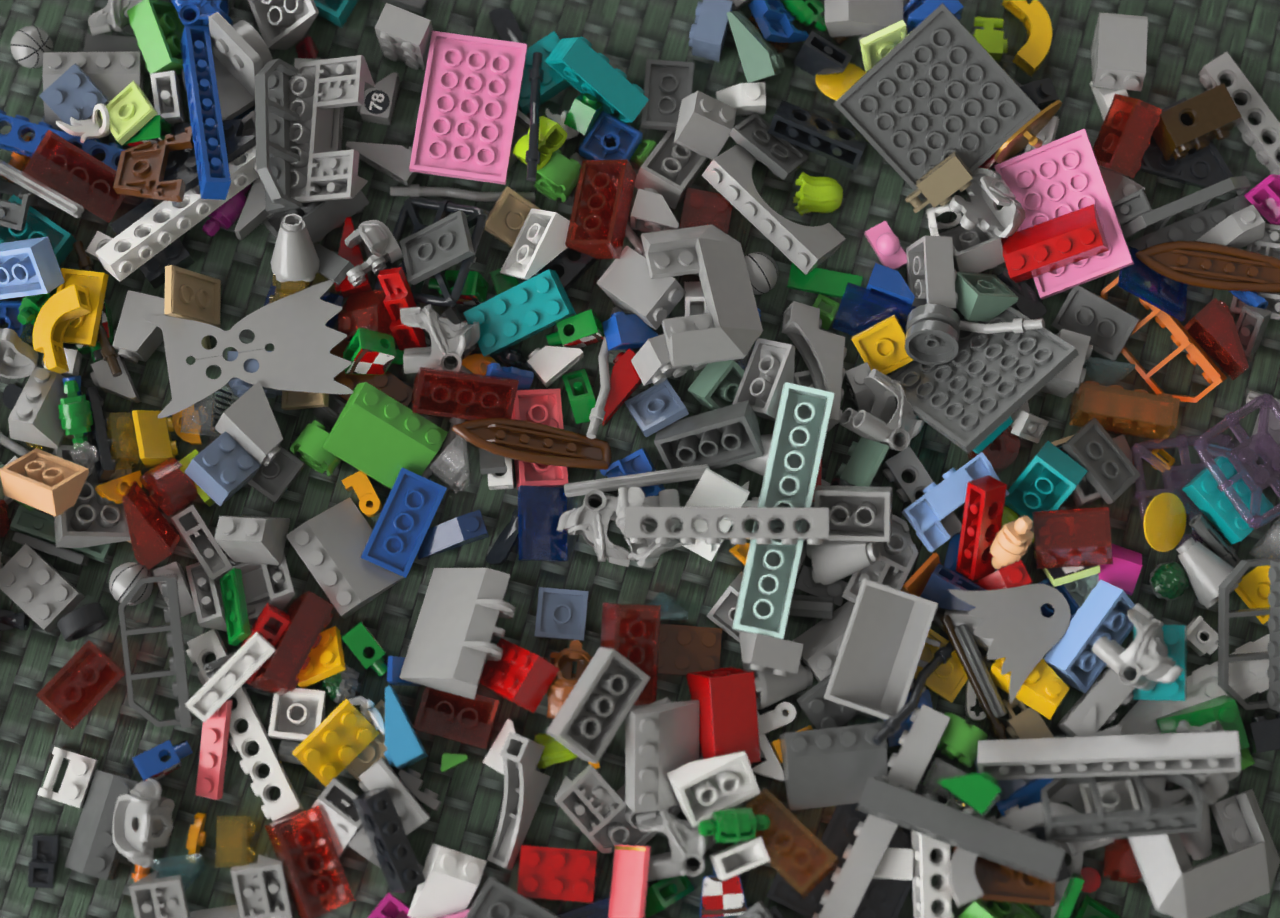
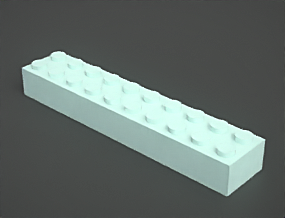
[732,382,834,639]

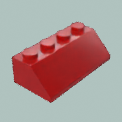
[1002,204,1109,283]

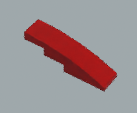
[377,267,427,350]

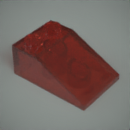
[1184,298,1249,381]
[122,480,180,570]

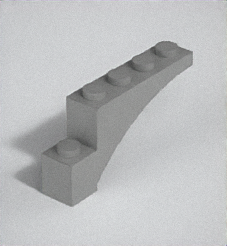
[782,301,847,431]
[487,732,551,870]

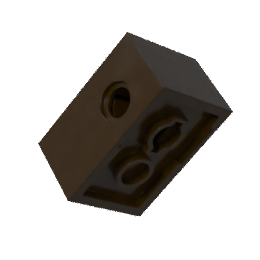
[1149,83,1242,161]

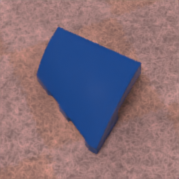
[748,0,809,43]
[478,363,534,392]
[600,448,666,497]

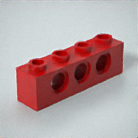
[956,475,1007,581]

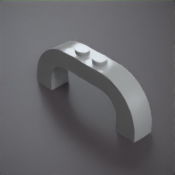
[948,802,1100,908]

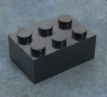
[110,198,195,289]

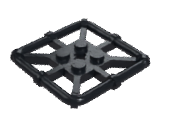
[374,197,488,307]

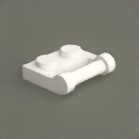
[37,747,98,808]

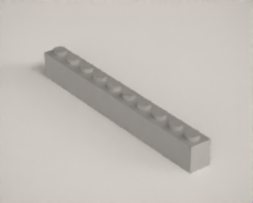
[812,704,951,918]
[977,731,1241,780]

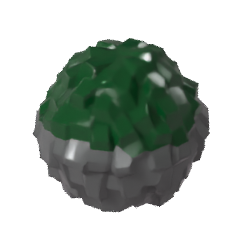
[1149,561,1190,601]
[321,664,359,704]

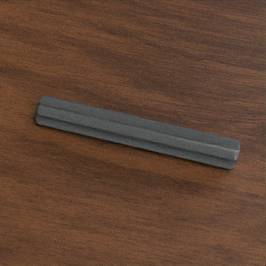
[955,624,1007,718]

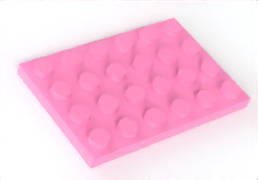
[409,31,528,185]
[994,129,1134,299]

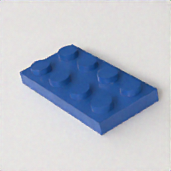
[360,467,447,578]

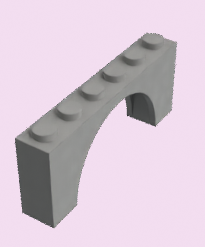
[702,144,846,275]

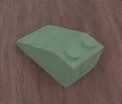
[726,11,785,83]

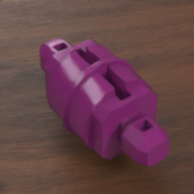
[202,183,251,237]

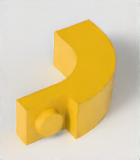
[1002,0,1052,76]
[33,284,92,374]

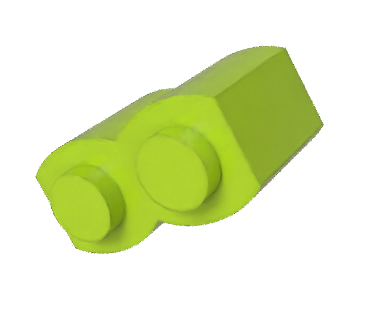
[512,116,568,171]

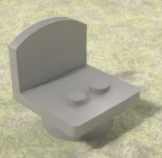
[182,12,273,120]

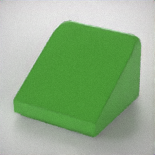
[813,294,841,330]
[441,753,469,773]

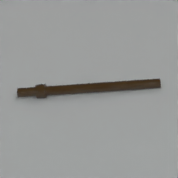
[940,614,1008,740]

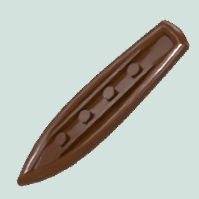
[1135,241,1280,293]
[452,418,612,470]

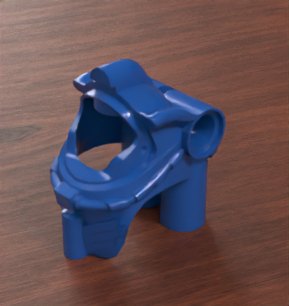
[171,0,233,31]

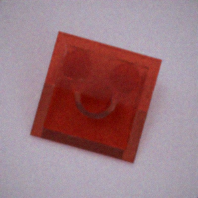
[337,289,393,341]

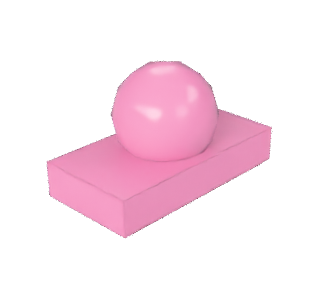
[864,220,907,270]

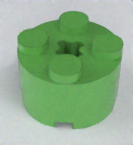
[526,149,582,202]
[290,420,342,476]
[936,712,988,768]

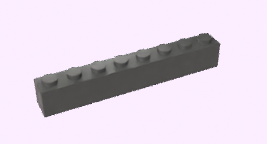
[858,776,1066,883]

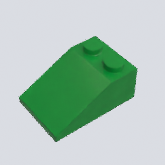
[1156,695,1250,750]

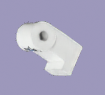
[757,702,796,736]

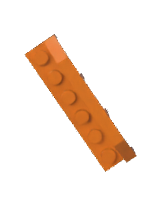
[1101,267,1227,403]

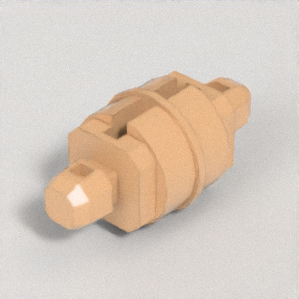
[990,516,1034,570]

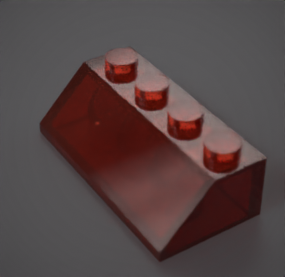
[22,130,126,223]
[565,159,636,259]
[411,367,519,420]
[248,591,334,695]
[601,602,661,705]
[264,806,355,918]

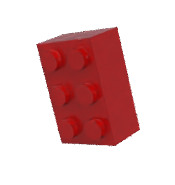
[479,638,560,713]
[517,845,597,903]

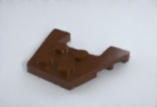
[113,126,194,202]

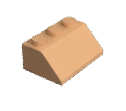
[0,448,89,516]

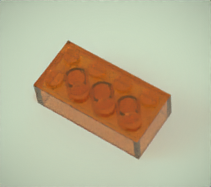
[1069,381,1180,441]
[745,787,840,898]

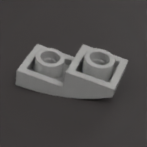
[398,768,442,811]

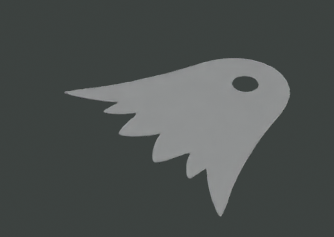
[949,584,1071,703]

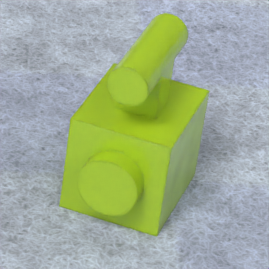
[973,17,1008,61]

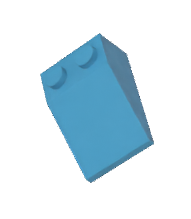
[384,685,428,770]

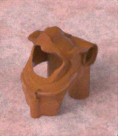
[546,640,593,719]

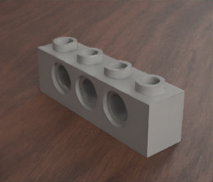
[882,446,962,538]

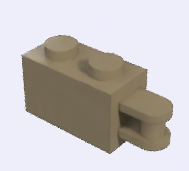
[905,152,973,213]
[1002,698,1054,739]

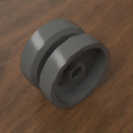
[905,304,961,365]

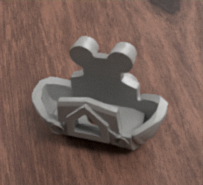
[948,168,1025,238]
[344,220,403,287]
[112,778,174,868]

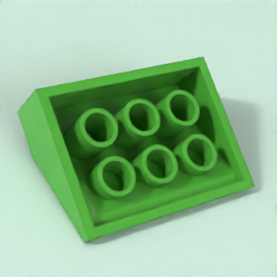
[322,382,448,489]

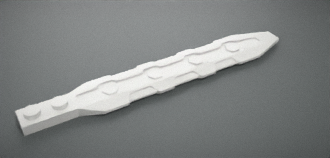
[1116,634,1269,735]

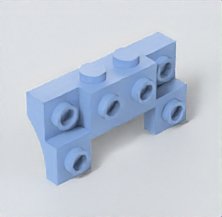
[902,452,1010,553]

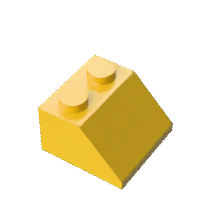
[132,410,179,468]

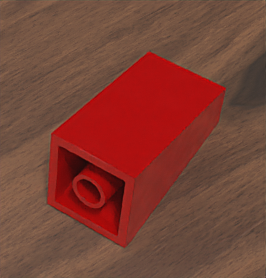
[687,667,761,766]

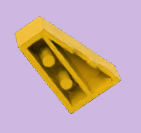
[989,657,1070,720]

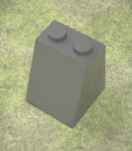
[1091,13,1148,91]
[597,246,686,330]
[112,290,172,363]
[215,382,283,467]
[214,515,290,565]

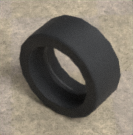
[57,602,108,642]

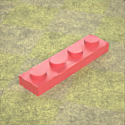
[195,699,232,800]

